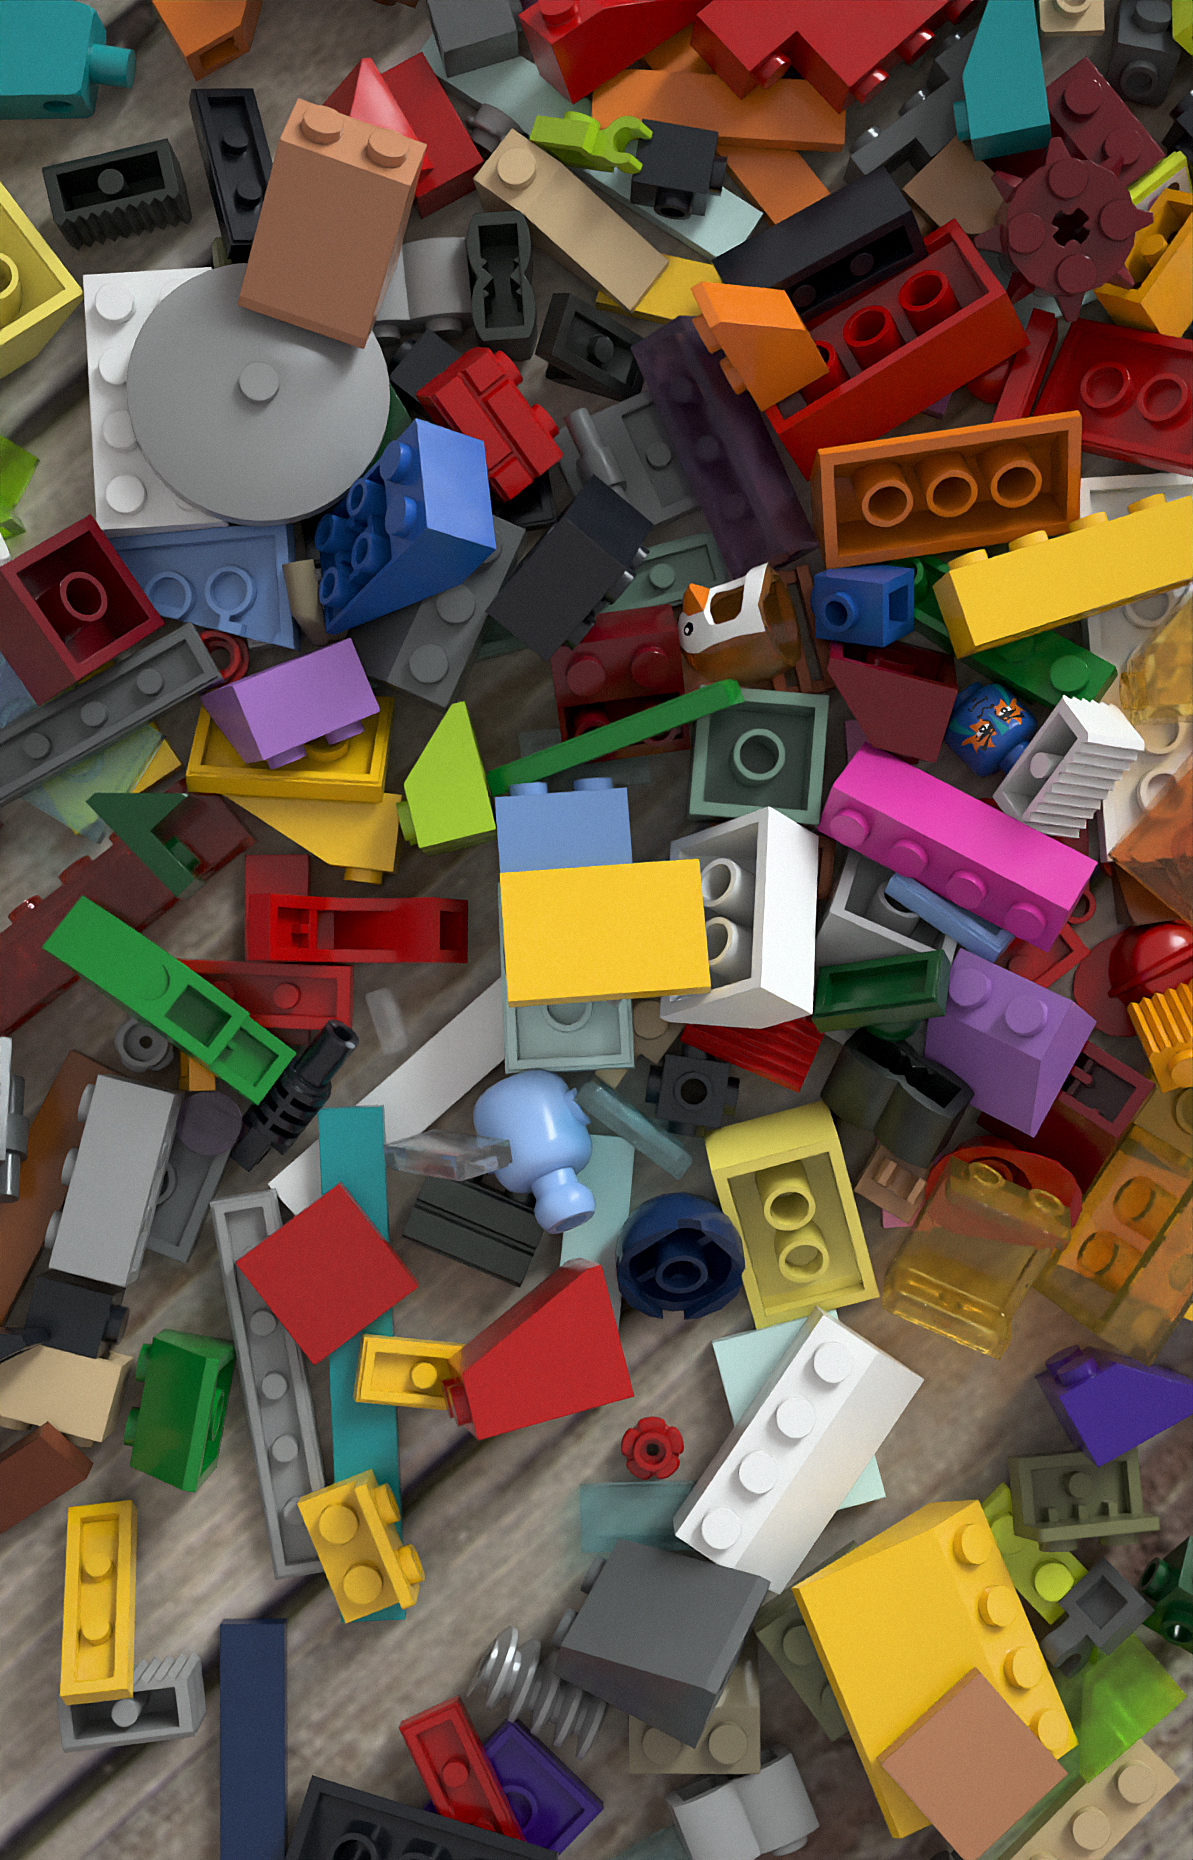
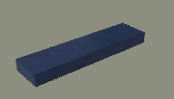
[220,1618,288,1860]

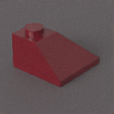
[827,640,958,765]

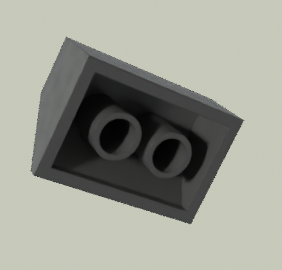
[345,515,528,714]

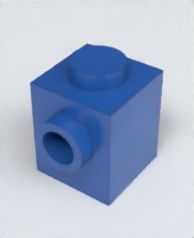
[810,563,914,648]

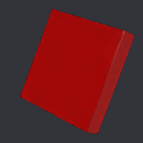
[235,1181,419,1366]

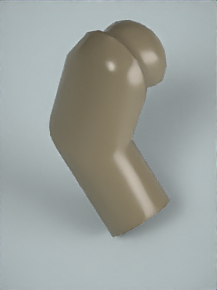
[282,559,348,646]

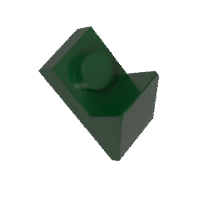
[85,793,206,901]

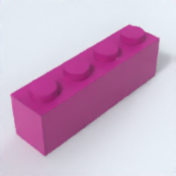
[817,741,1098,953]

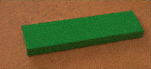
[485,678,745,797]

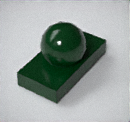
[811,949,951,1042]

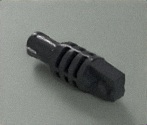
[230,1019,359,1172]

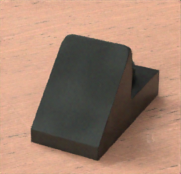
[534,293,655,402]

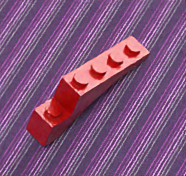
[690,0,981,114]

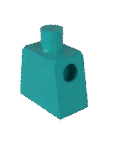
[0,0,136,120]

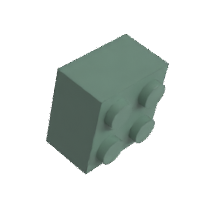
[685,684,829,831]

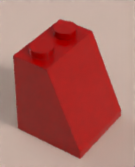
[440,1258,634,1441]

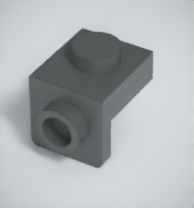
[1104,0,1181,106]

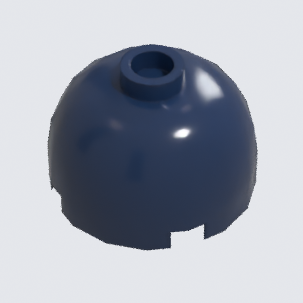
[615,1192,746,1320]

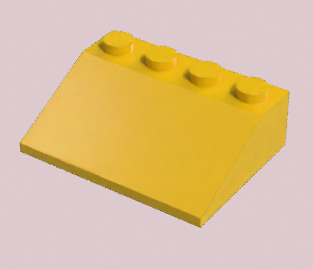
[791,1500,1079,1839]

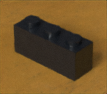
[711,165,929,324]

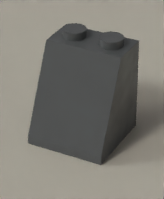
[551,1538,771,1749]

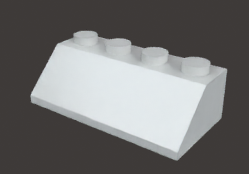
[673,1305,924,1595]

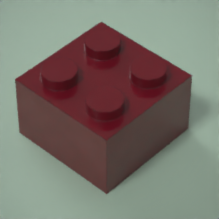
[0,514,165,706]

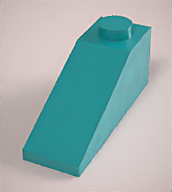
[953,0,1052,161]

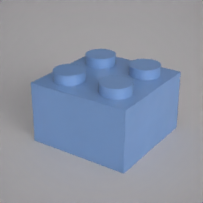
[495,778,633,873]

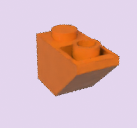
[150,0,263,82]
[690,281,830,412]

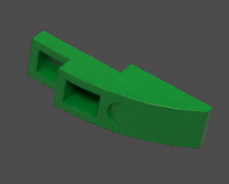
[880,554,1118,711]
[40,895,297,1105]

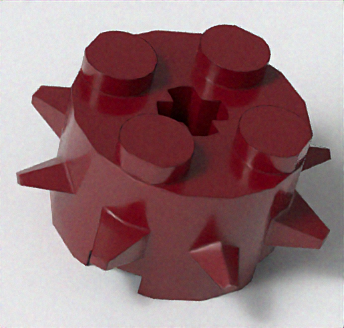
[973,137,1154,322]

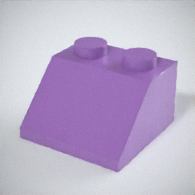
[200,638,380,769]
[923,948,1097,1138]

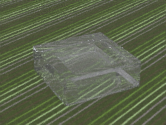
[365,988,413,1056]

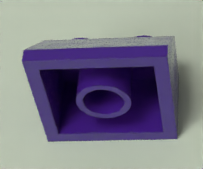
[1035,1345,1193,1468]

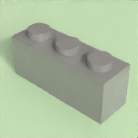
[45,1073,186,1287]

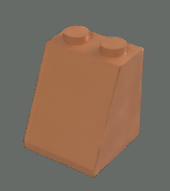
[238,98,427,349]

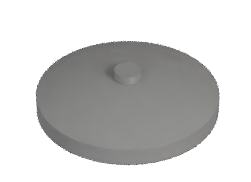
[126,263,390,527]

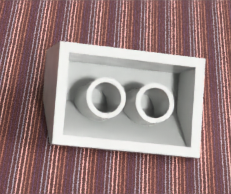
[659,806,819,1029]

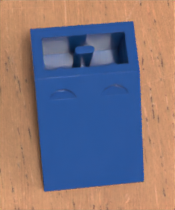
[315,418,496,635]

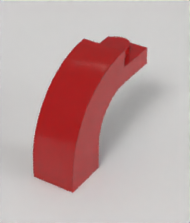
[246,893,468,964]

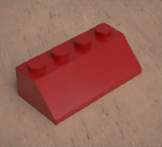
[764,218,1031,482]

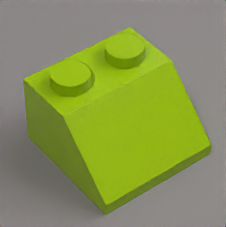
[396,701,498,857]

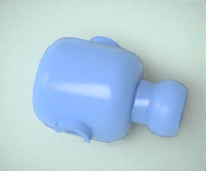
[473,1069,596,1234]

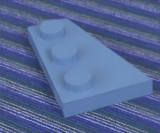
[108,523,301,652]

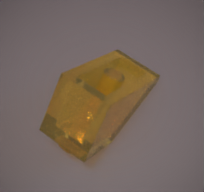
[1119,590,1193,726]

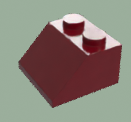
[982,56,1166,244]

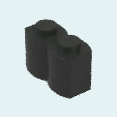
[467,210,538,361]
[820,1027,975,1169]

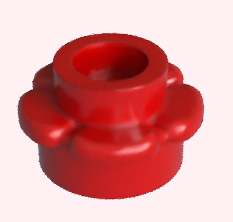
[621,1416,684,1480]

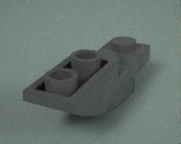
[843,0,1037,184]

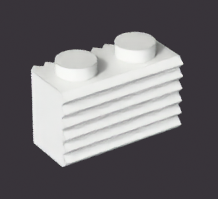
[992,695,1145,838]

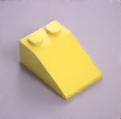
[704,1100,880,1329]

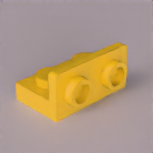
[297,1469,425,1624]

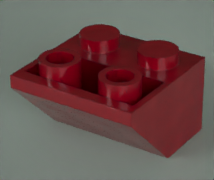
[550,604,691,764]
[976,1040,1157,1195]

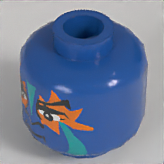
[943,681,1038,777]

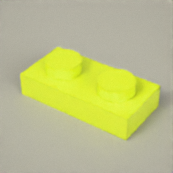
[981,1482,1089,1625]

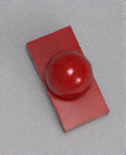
[965,308,1058,423]

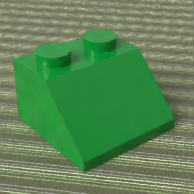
[124,1329,237,1493]

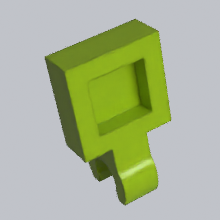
[529,111,653,174]

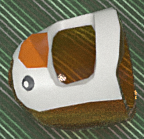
[677,563,801,687]

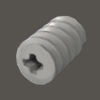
[466,1626,610,1761]

